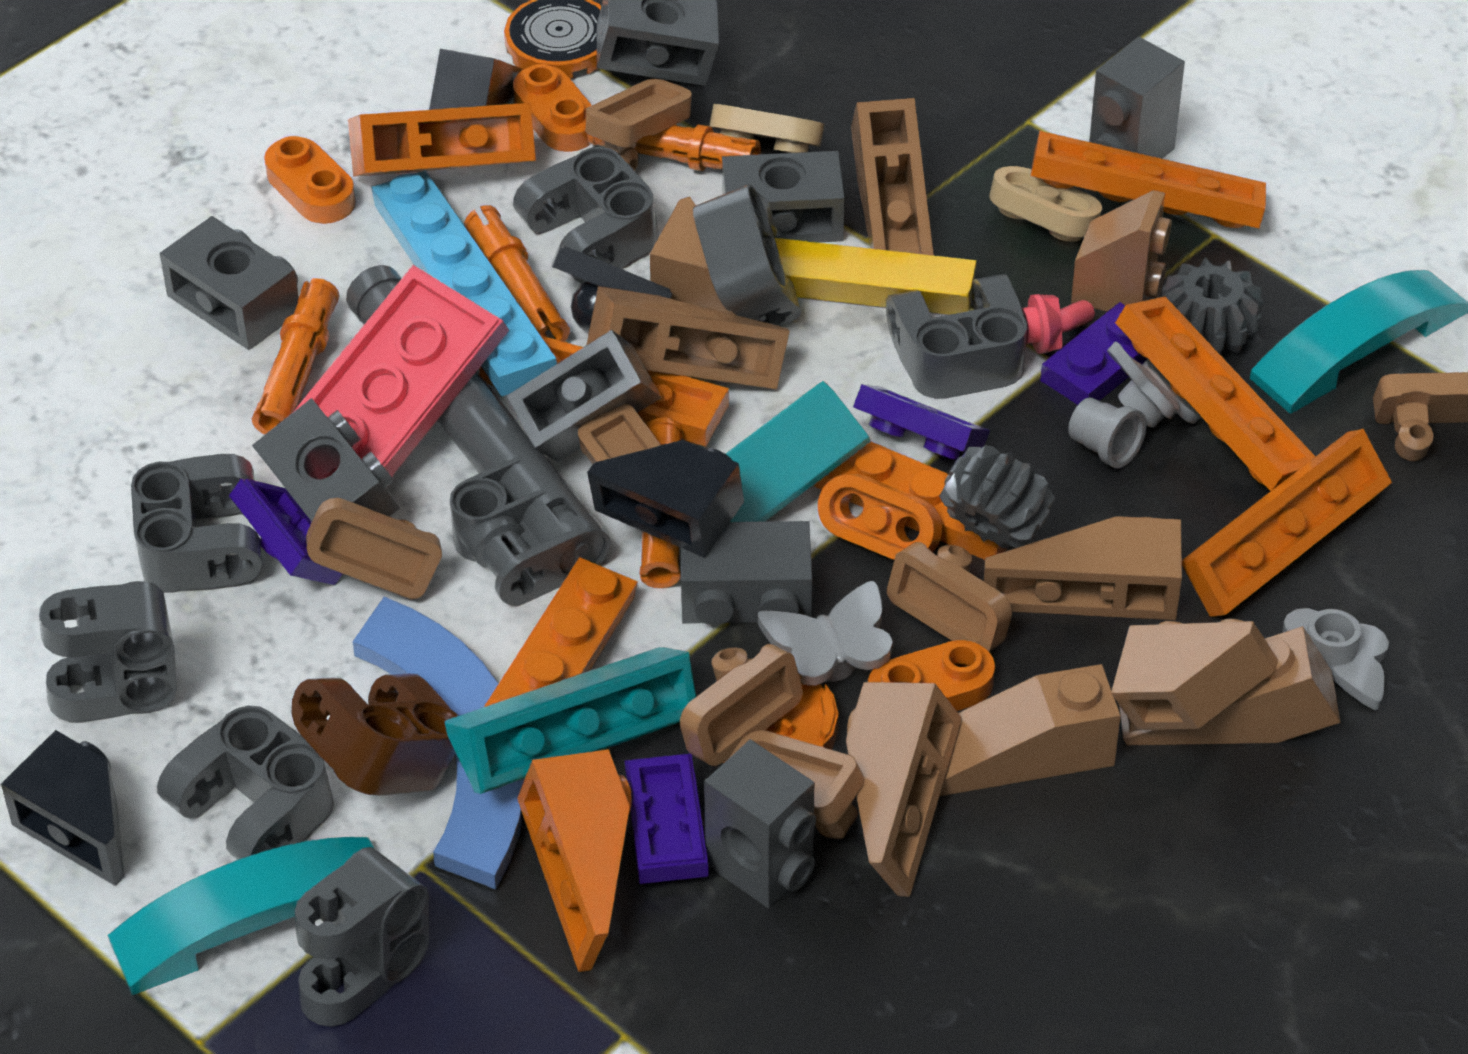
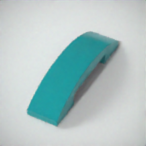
[1250,270,1468,414]
[108,837,374,995]

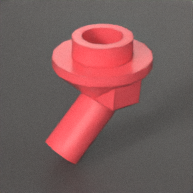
[1021,294,1095,354]

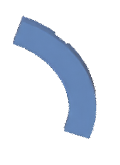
[352,597,525,889]

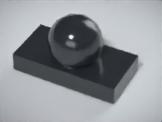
[551,245,672,334]

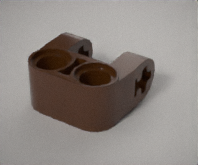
[291,673,459,796]

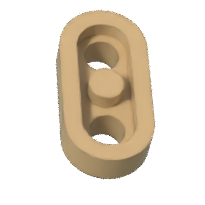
[709,104,825,153]
[989,166,1102,242]

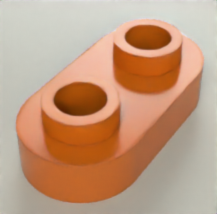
[513,64,592,152]
[264,136,355,224]
[818,474,942,560]
[868,640,995,711]

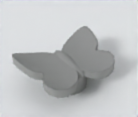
[1107,341,1201,428]
[758,581,893,686]
[1282,608,1389,710]

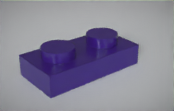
[1040,302,1148,405]
[853,384,990,460]

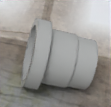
[1068,398,1146,468]

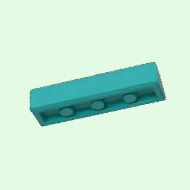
[444,647,696,794]

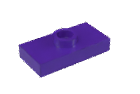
[229,479,343,585]
[624,754,708,884]

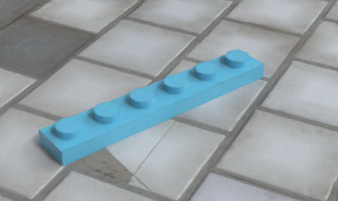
[372,170,557,397]

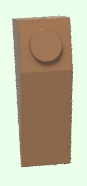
[851,98,934,256]
[586,286,790,389]
[984,516,1182,620]
[939,664,1121,796]
[846,682,962,897]

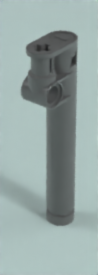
[346,265,611,605]

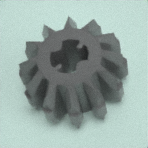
[1162,258,1263,354]
[939,445,1055,549]

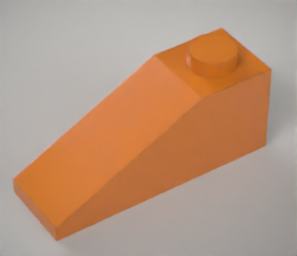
[348,103,536,177]
[517,750,632,972]

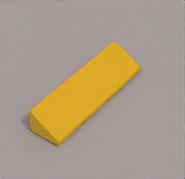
[775,238,977,315]

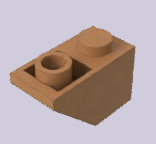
[1071,190,1172,312]
[1111,619,1278,730]

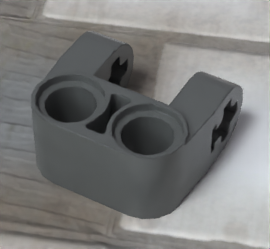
[513,147,659,283]
[693,184,801,326]
[886,274,1027,399]
[131,454,262,593]
[39,581,177,722]
[157,705,334,860]
[295,847,429,1026]

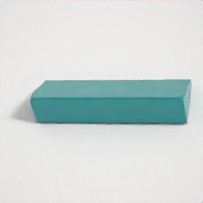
[725,381,871,522]

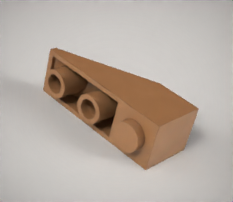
[1119,626,1341,745]

